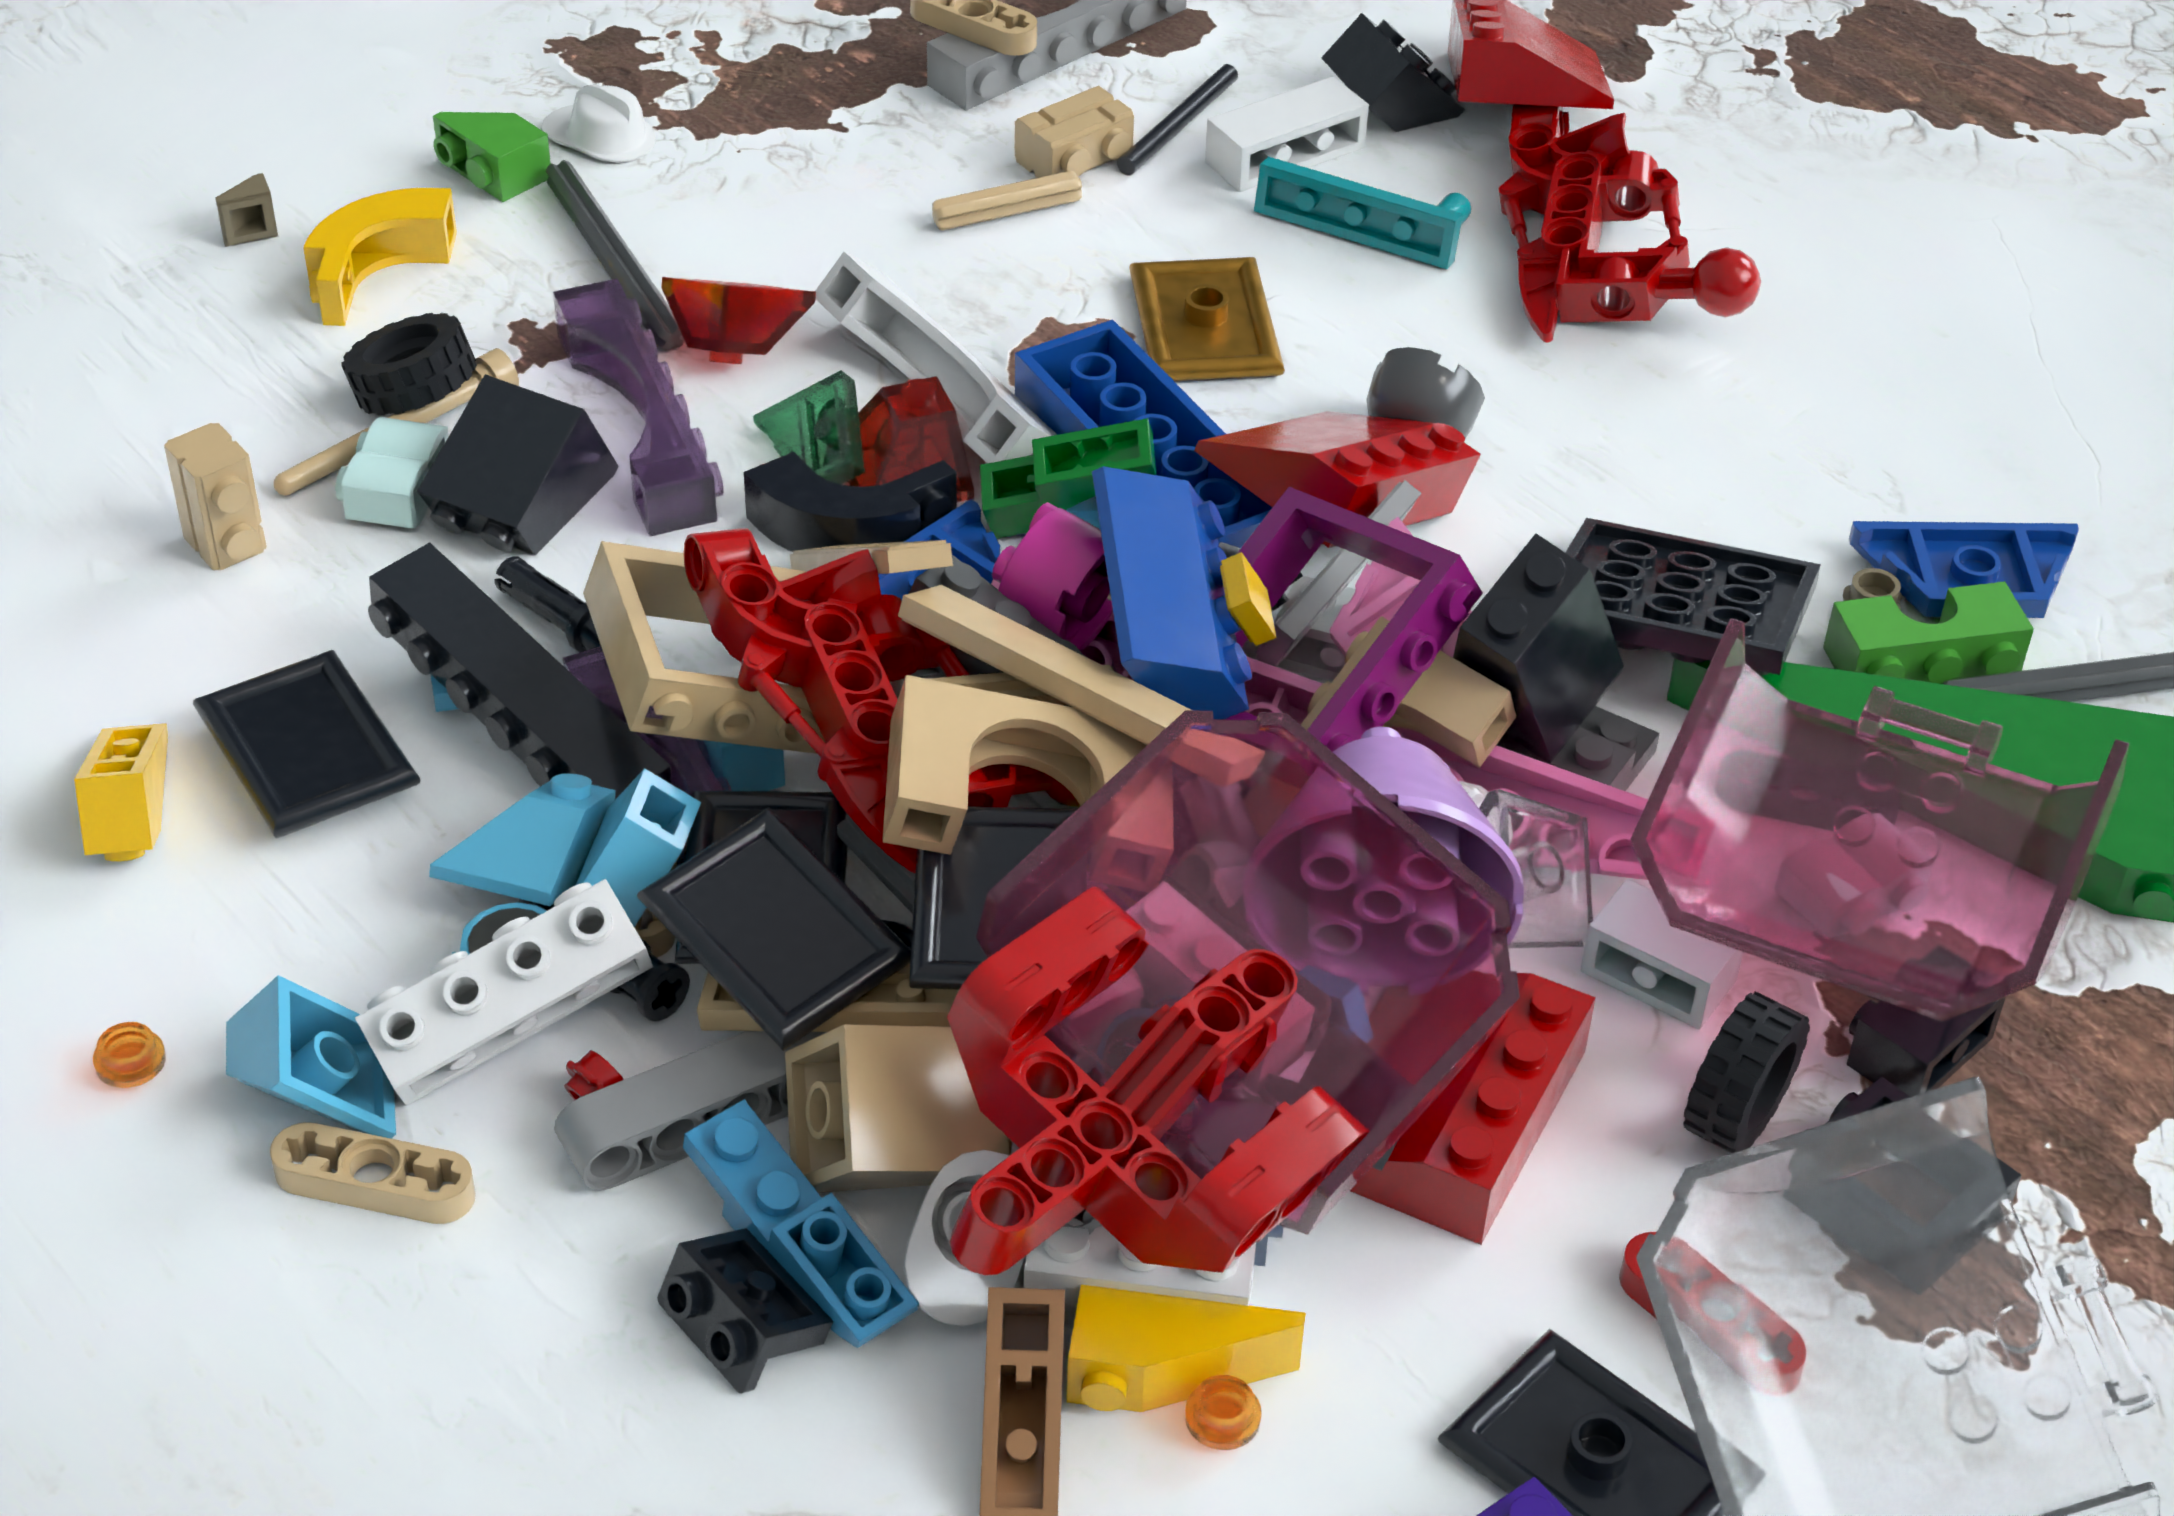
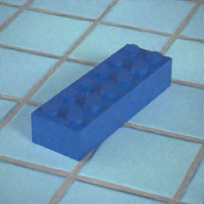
[1015,319,1272,548]

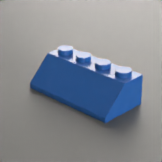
[1092,466,1252,722]

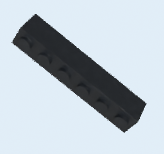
[368,542,671,799]

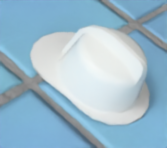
[541,84,656,163]
[904,1150,1025,1327]

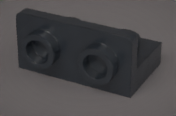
[657,1228,834,1393]

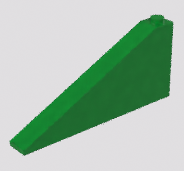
[1667,658,2174,923]

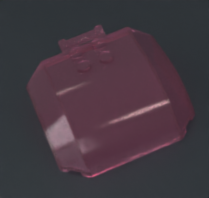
[1630,618,2130,1023]
[976,710,1520,1235]

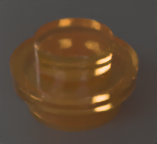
[93,1022,166,1088]
[1185,1375,1262,1450]

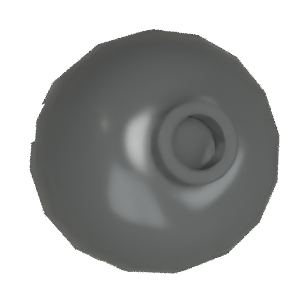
[1366,347,1485,439]

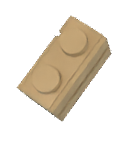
[1014,85,1134,178]
[164,423,267,571]

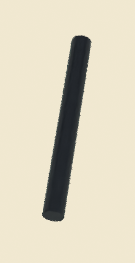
[1117,64,1238,175]

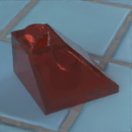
[661,276,816,364]
[829,376,974,502]

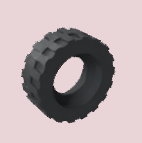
[341,313,477,416]
[1683,991,1810,1156]

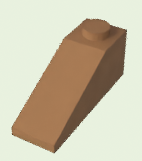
[979,1287,1065,1516]

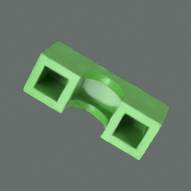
[1823,581,2034,684]

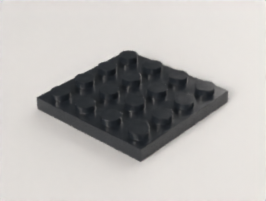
[1565,518,1821,676]

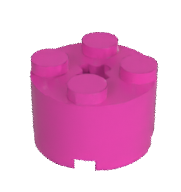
[992,502,1113,651]

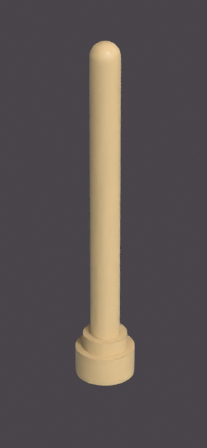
[274,348,519,496]

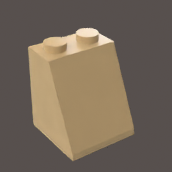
[785,1024,1012,1193]

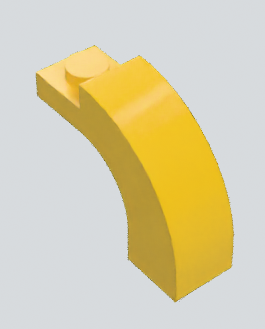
[303,188,457,326]

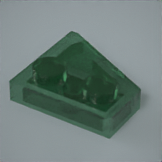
[753,370,865,484]

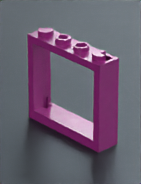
[1217,487,1483,784]

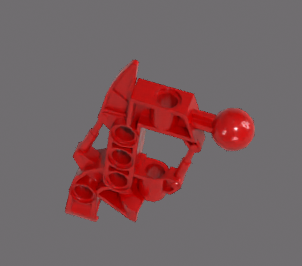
[1499,104,1761,343]
[683,528,1081,873]

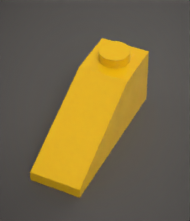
[74,723,168,861]
[1066,1284,1306,1412]

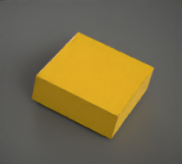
[1220,552,1277,646]

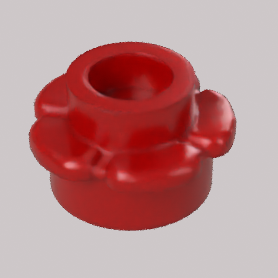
[564,1050,624,1100]

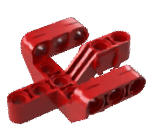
[947,887,1370,1275]

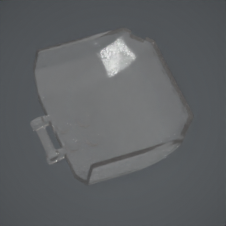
[1636,1077,2160,1516]

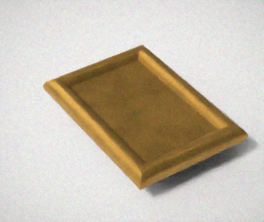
[1129,257,1285,381]

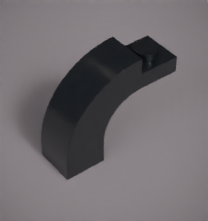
[743,452,957,552]

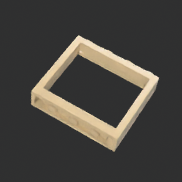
[583,541,825,754]

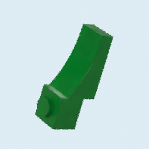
[980,418,1156,538]

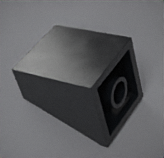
[417,374,619,555]
[1453,533,1624,764]

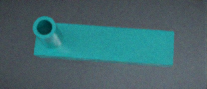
[1254,156,1471,269]

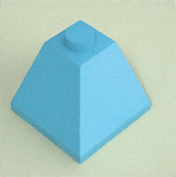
[429,774,616,906]
[226,975,396,1139]

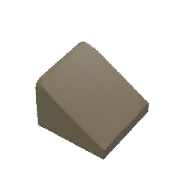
[215,173,278,247]

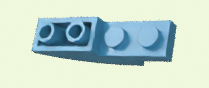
[683,1099,919,1348]

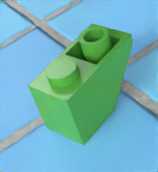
[433,112,551,202]

